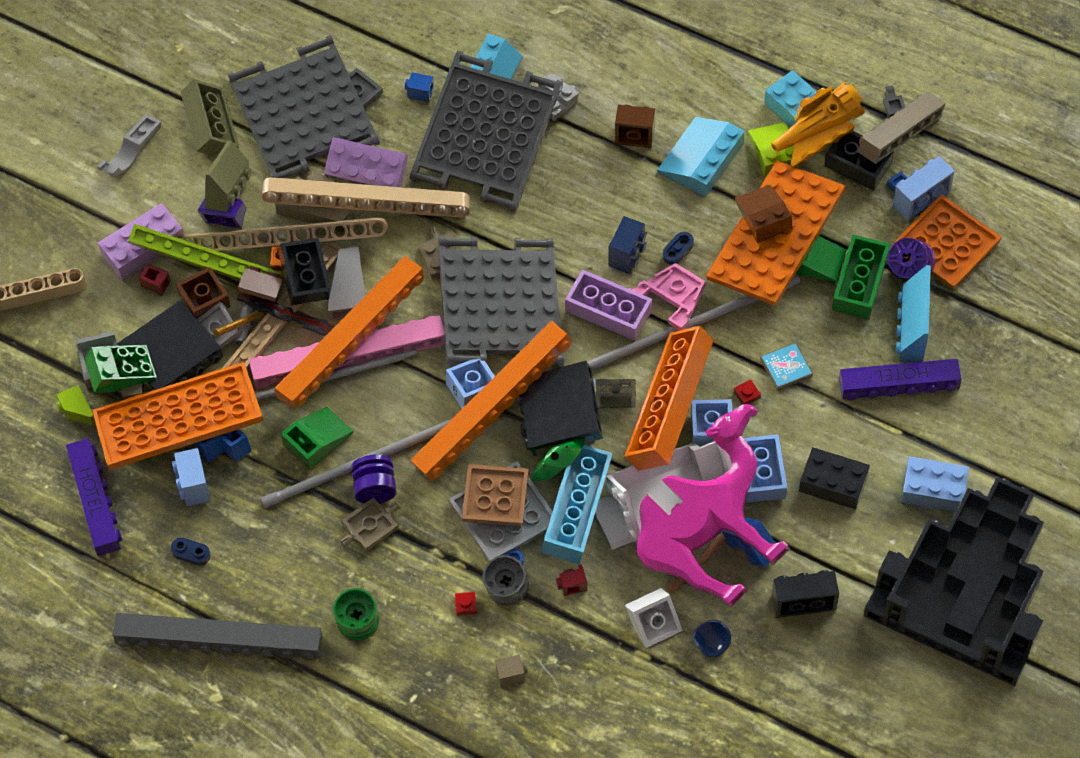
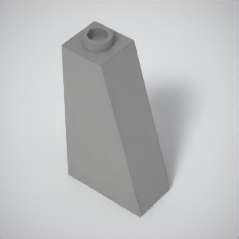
[328,247,365,321]

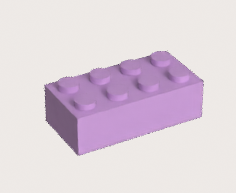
[324,137,409,187]
[98,203,186,280]
[565,270,652,341]

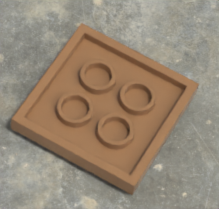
[462,464,529,527]

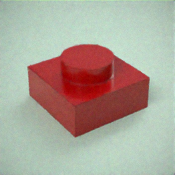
[734,379,761,405]
[455,592,477,615]

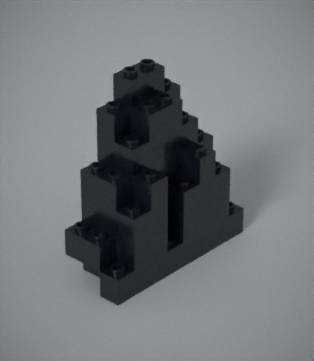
[863,477,1044,686]

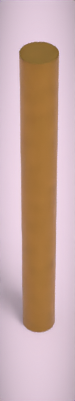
[213,306,271,337]

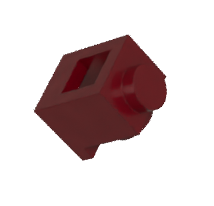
[139,263,171,296]
[555,564,587,596]

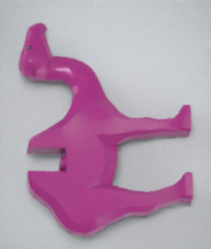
[637,404,790,608]

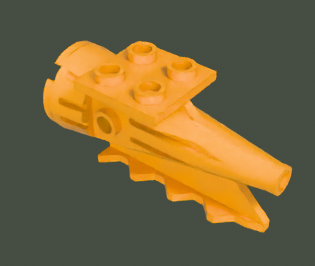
[771,82,865,168]

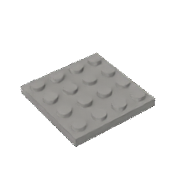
[449,461,552,562]

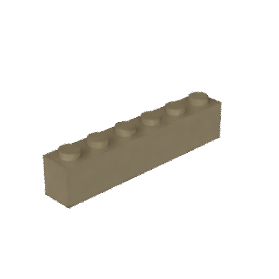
[858,92,946,164]

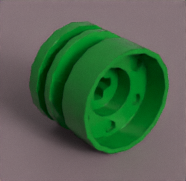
[333,588,380,641]

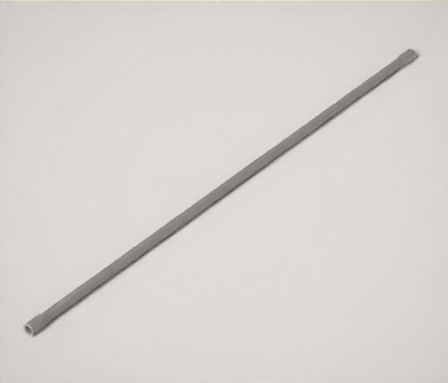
[260,273,801,509]

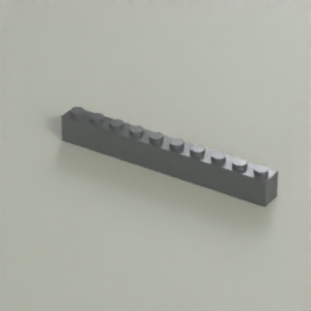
[112,613,323,660]

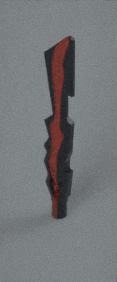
[237,293,332,336]

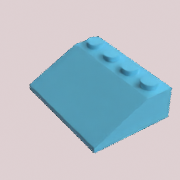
[657,117,745,197]
[896,265,931,362]

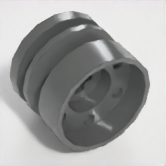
[482,555,529,606]

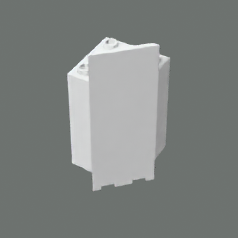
[595,441,732,550]

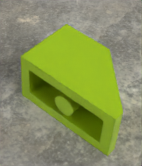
[56,385,96,426]

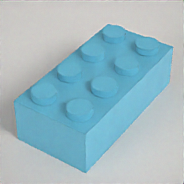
[764,70,816,127]

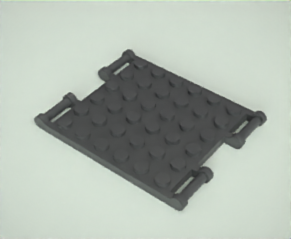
[227,35,380,178]
[410,50,563,211]
[438,236,564,366]

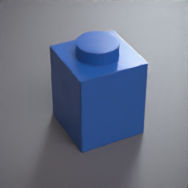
[405,72,434,102]

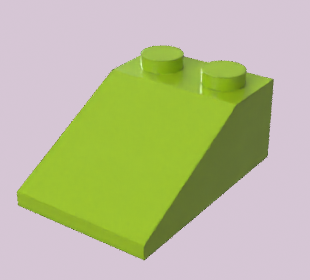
[748,122,801,178]

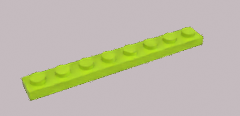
[128,224,281,280]

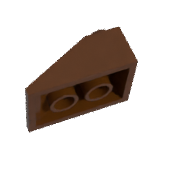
[735,185,793,243]

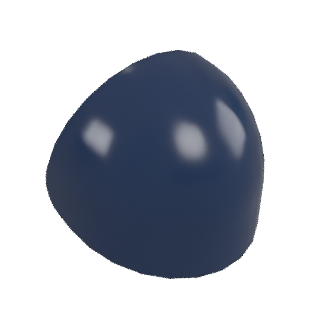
[693,620,731,657]

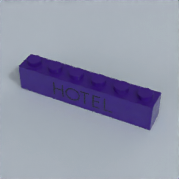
[839,359,962,400]
[66,438,123,556]

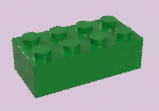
[832,235,890,320]

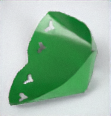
[531,437,586,481]

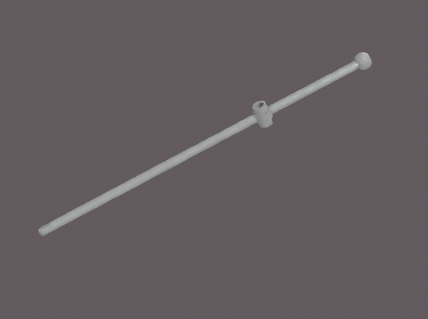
[255,349,417,401]

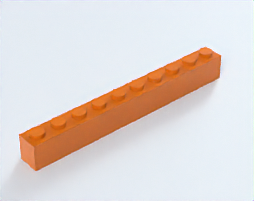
[275,256,424,411]
[410,321,573,482]

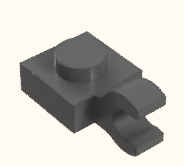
[883,85,905,118]

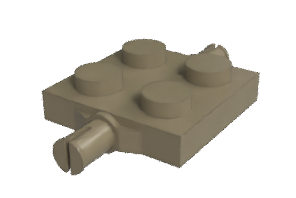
[418,227,462,278]
[340,497,400,552]

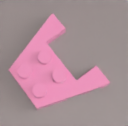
[629,263,706,331]

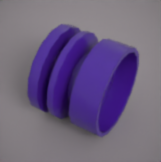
[888,238,936,280]
[351,454,397,504]

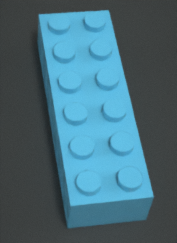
[540,445,613,564]

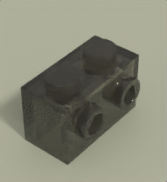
[596,379,636,408]

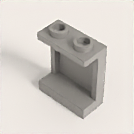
[76,332,117,390]

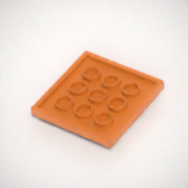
[893,194,1002,290]

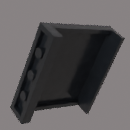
[117,301,223,390]
[519,361,603,456]

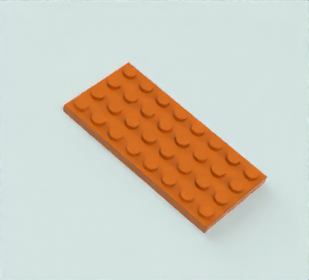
[706,161,846,306]
[92,362,264,470]

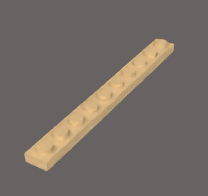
[222,241,343,371]

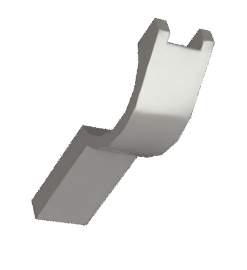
[97,114,161,177]

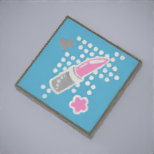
[760,342,813,391]

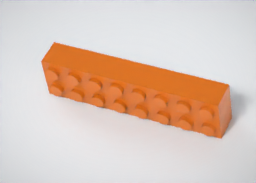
[624,326,714,471]

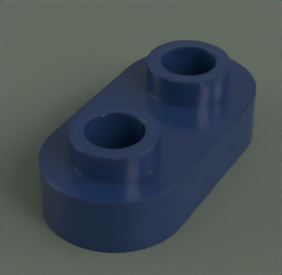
[662,232,694,265]
[171,538,211,565]

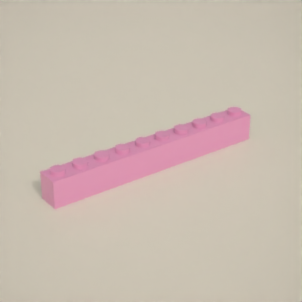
[249,315,445,389]

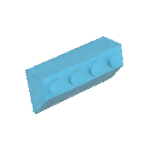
[471,34,523,80]

